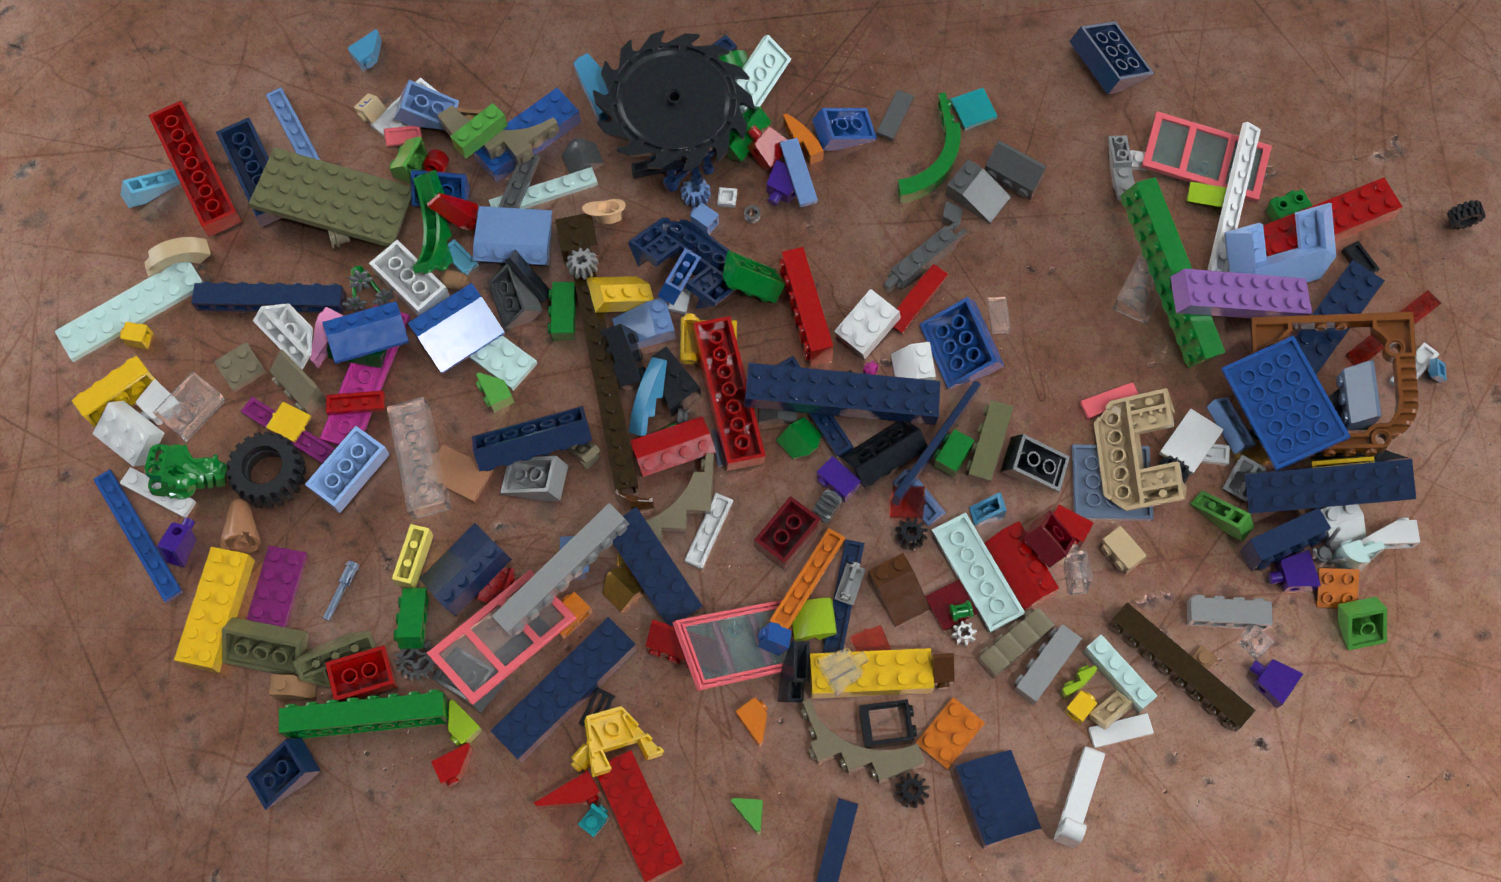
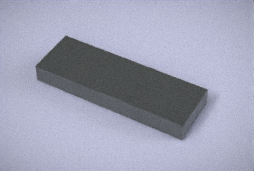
[876,90,914,141]

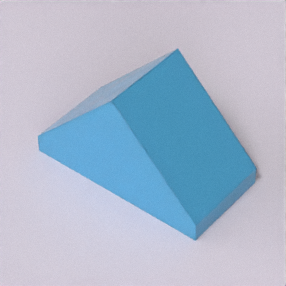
[969,493,1006,526]

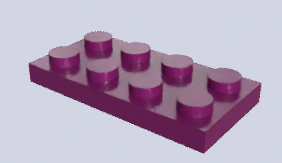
[246,546,308,628]

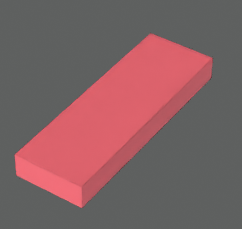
[1080,382,1139,420]

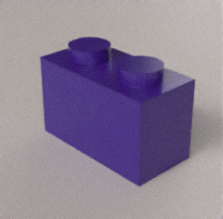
[816,456,861,503]

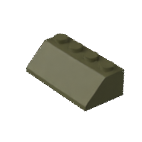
[222,617,308,676]

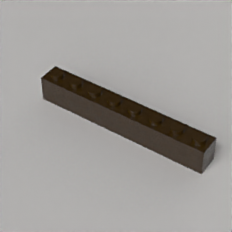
[1109,602,1256,732]

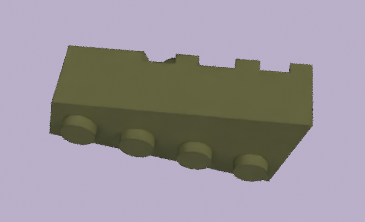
[966,400,1014,482]

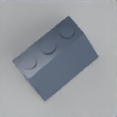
[1336,361,1382,430]

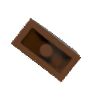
[932,653,955,690]

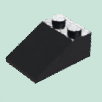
[1000,434,1070,492]

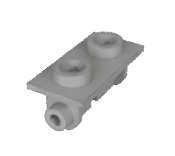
[835,562,866,606]

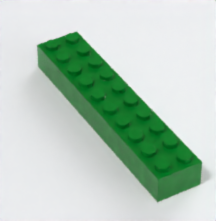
[1120,177,1225,368]

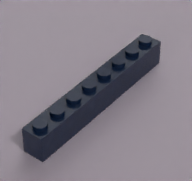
[191,281,346,313]

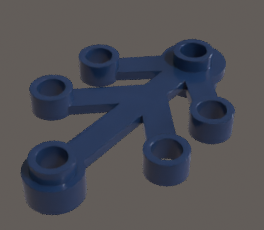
[663,150,715,192]

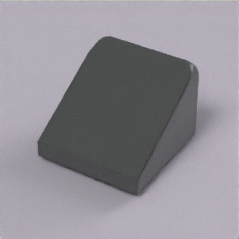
[942,201,963,226]

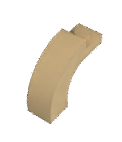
[144,237,211,278]

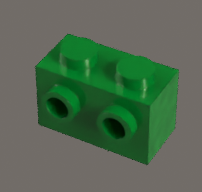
[1265,189,1313,222]
[933,429,975,477]

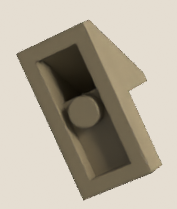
[567,442,600,469]

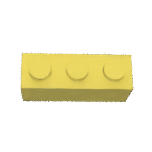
[392,524,434,588]

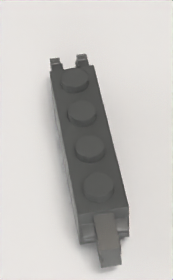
[883,222,967,292]

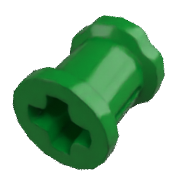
[949,600,974,622]

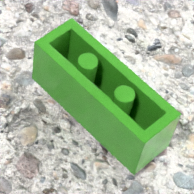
[450,103,508,159]

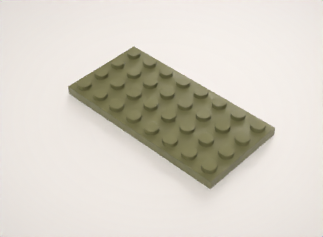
[249,147,412,247]

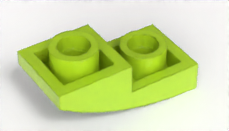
[1060,665,1097,700]

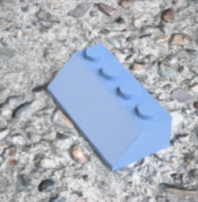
[305,426,390,513]

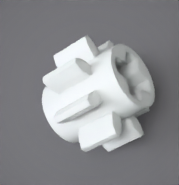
[951,621,977,647]

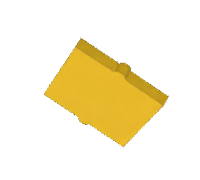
[266,402,312,443]

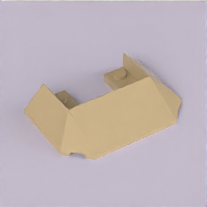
[1094,388,1187,511]

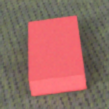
[384,126,422,148]

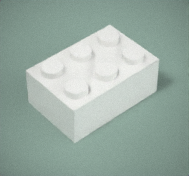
[834,289,901,360]
[92,401,165,467]

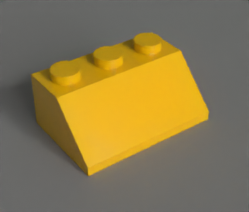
[586,276,654,313]

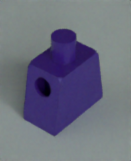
[766,160,796,206]
[157,518,196,568]
[1268,550,1321,592]
[1249,659,1303,709]

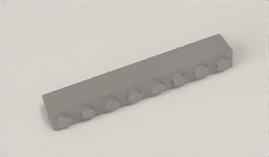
[492,503,629,637]

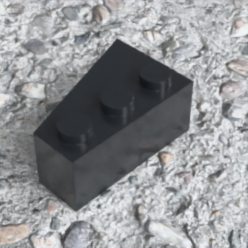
[600,324,646,390]

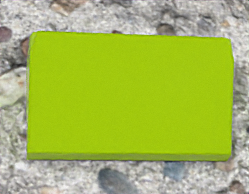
[1186,181,1227,207]

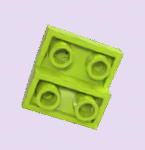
[792,597,837,641]

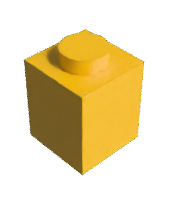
[120,322,153,349]
[1064,690,1098,725]

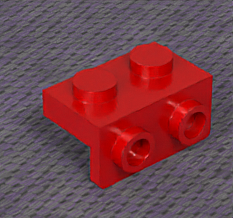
[475,567,515,604]

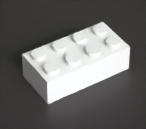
[369,240,450,316]

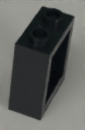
[859,699,917,749]

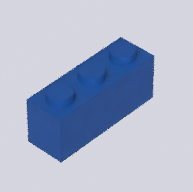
[658,248,701,306]

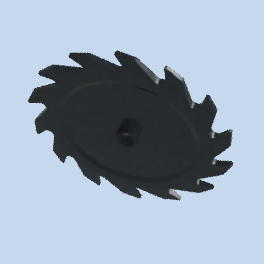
[593,30,755,172]

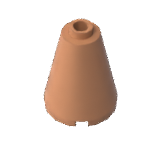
[220,499,261,554]

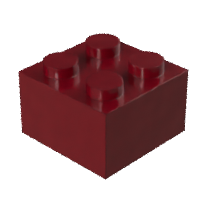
[1023,510,1075,568]

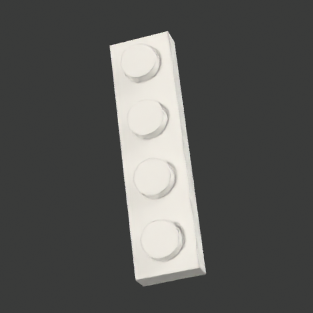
[120,467,196,518]

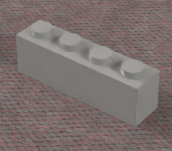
[1187,595,1273,630]
[1014,624,1082,706]

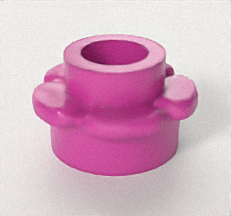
[863,360,879,375]

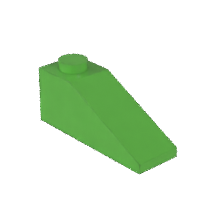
[1190,490,1254,541]

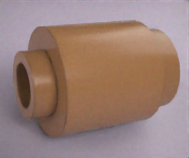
[441,269,470,291]

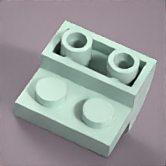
[1331,539,1385,571]

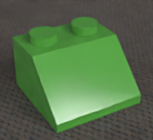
[390,137,428,184]
[1338,597,1387,650]

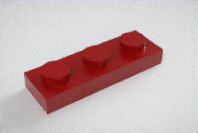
[326,390,385,415]

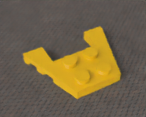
[584,706,664,777]

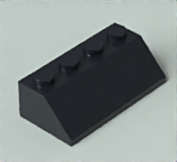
[840,421,928,488]

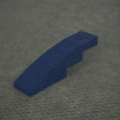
[816,798,858,882]

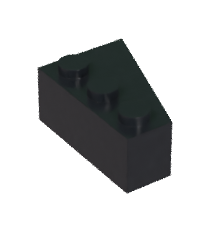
[651,346,701,418]

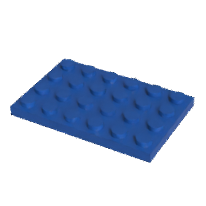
[1221,335,1351,471]

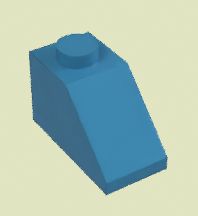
[347,29,382,71]

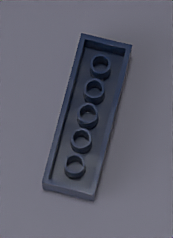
[216,117,283,227]
[472,406,592,472]
[613,507,704,626]

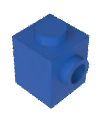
[758,622,792,656]

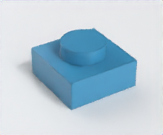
[1428,358,1447,383]

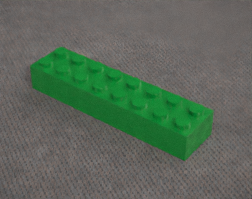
[279,689,450,739]

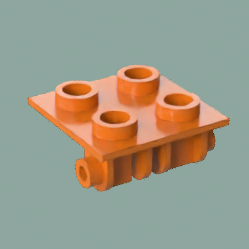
[1316,568,1360,608]

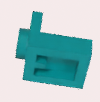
[578,803,610,838]

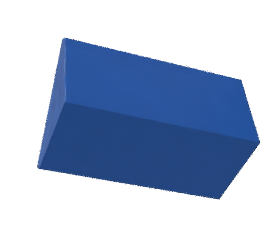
[411,170,470,206]

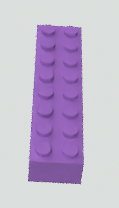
[1170,269,1312,318]

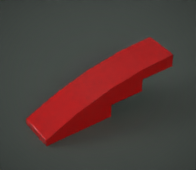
[893,264,949,333]

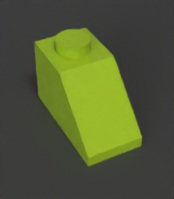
[448,699,483,746]

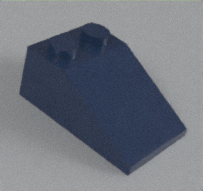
[246,738,321,810]

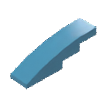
[629,357,667,436]

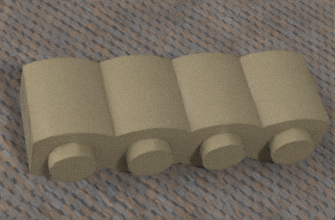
[978,607,1055,678]

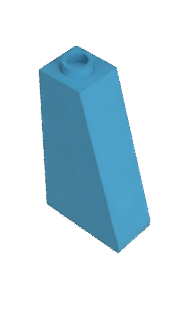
[573,53,609,121]

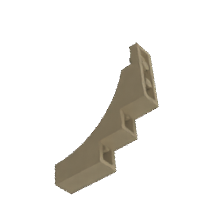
[614,453,714,547]

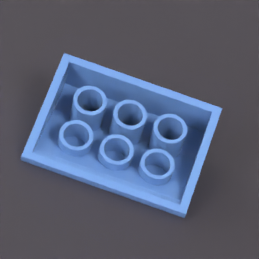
[473,206,552,266]

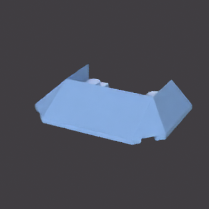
[1224,203,1336,282]

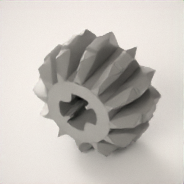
[566,248,599,280]

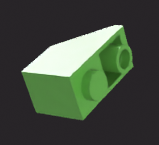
[476,373,515,412]

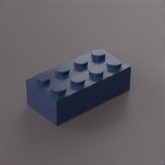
[1240,508,1331,572]

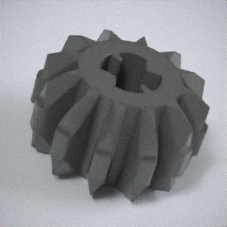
[812,489,842,524]

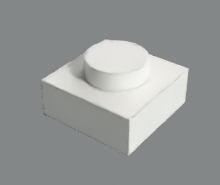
[1130,150,1147,171]

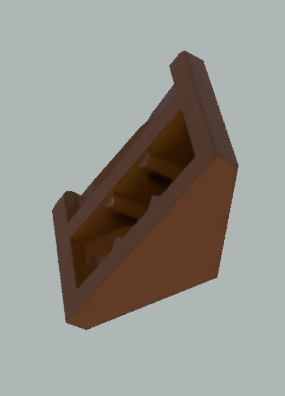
[615,489,655,513]

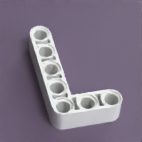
[1054,746,1105,848]

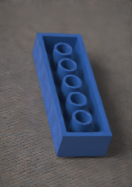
[473,87,581,183]

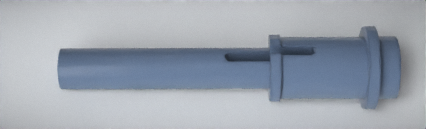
[323,560,360,621]

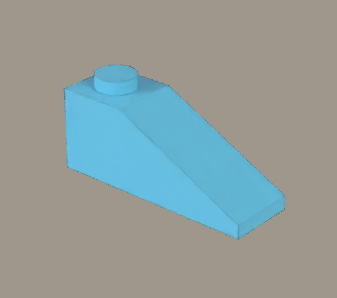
[120,168,181,208]

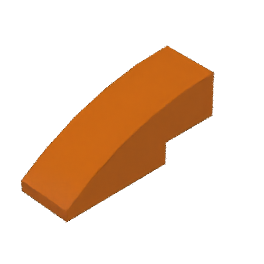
[783,113,824,165]

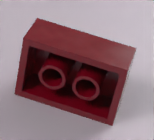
[754,496,821,570]

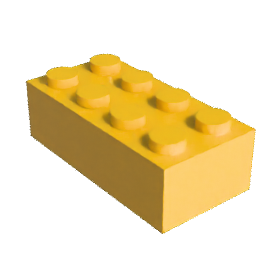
[71,355,157,428]

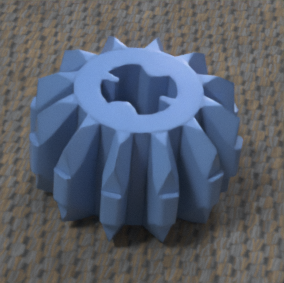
[680,177,711,208]

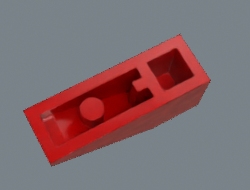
[427,193,479,231]
[534,771,602,809]

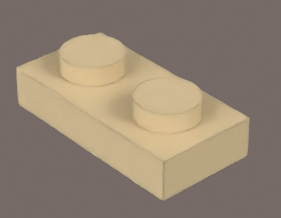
[1089,690,1133,730]

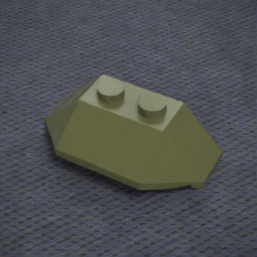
[293,631,377,688]

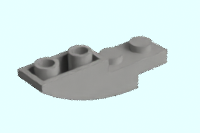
[1108,135,1135,200]

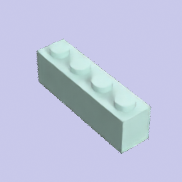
[1083,635,1157,714]

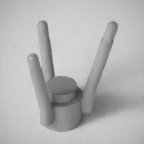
[1311,526,1346,566]

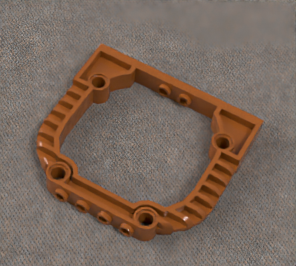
[1250,312,1419,457]

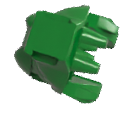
[144,444,228,500]

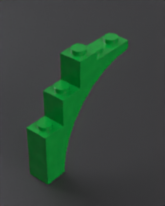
[412,170,454,274]

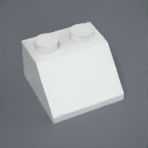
[891,342,936,380]
[1321,504,1366,552]

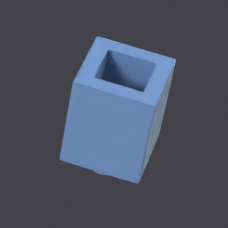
[690,203,719,235]

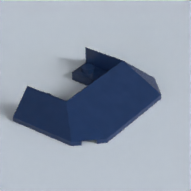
[628,217,737,309]

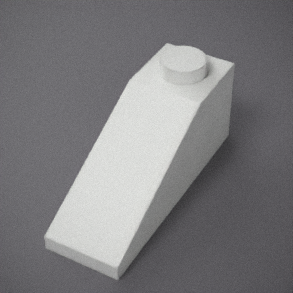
[1361,518,1420,549]

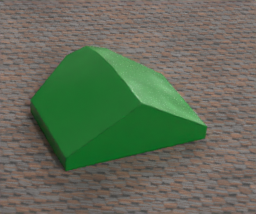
[776,417,822,460]

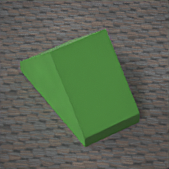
[731,798,763,835]

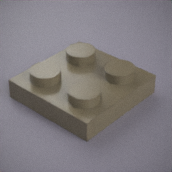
[214,342,267,393]

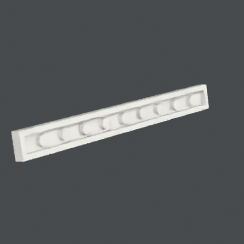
[1207,121,1261,272]

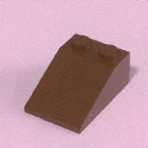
[867,553,931,627]

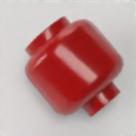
[423,149,449,172]

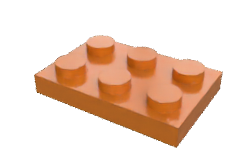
[915,697,985,771]

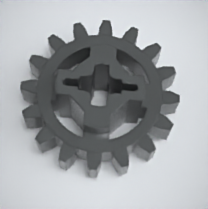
[394,641,437,682]

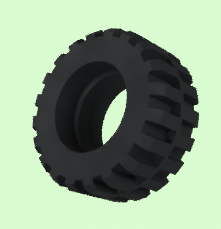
[226,432,306,509]

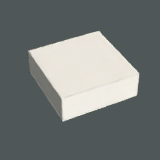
[717,187,737,208]

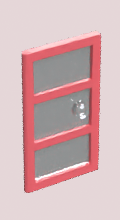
[427,569,577,705]

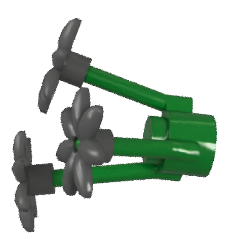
[342,266,395,313]

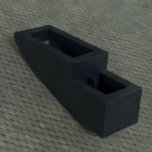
[778,641,810,702]

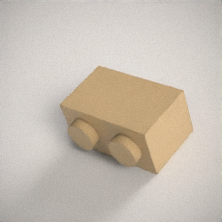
[1099,525,1147,575]

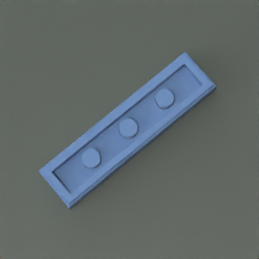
[780,138,818,208]

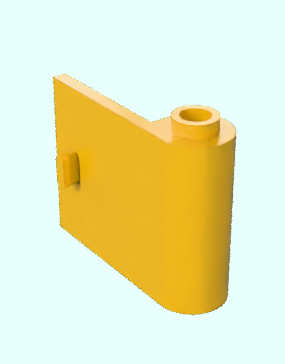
[679,314,737,365]

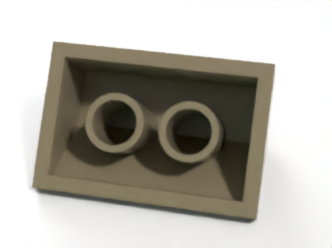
[270,349,326,415]

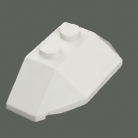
[253,304,313,369]

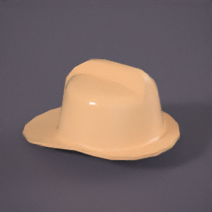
[582,199,626,224]

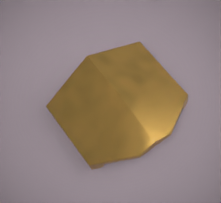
[603,567,644,612]

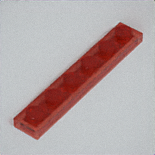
[1345,290,1441,365]

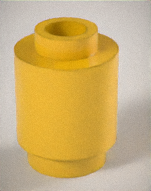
[570,743,591,772]

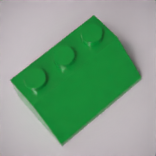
[723,250,785,303]

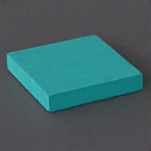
[950,88,998,131]

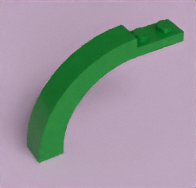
[897,92,961,204]

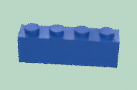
[322,301,409,364]

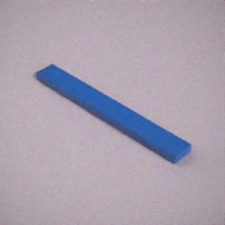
[93,469,184,603]

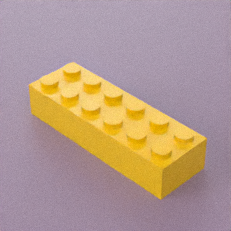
[174,547,255,673]
[809,648,935,699]

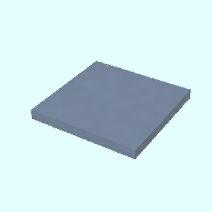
[1071,444,1154,521]

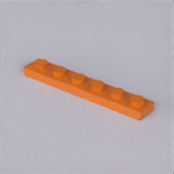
[769,528,846,629]

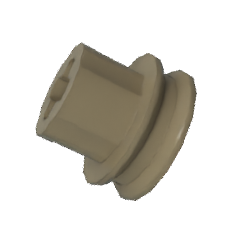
[328,230,350,249]

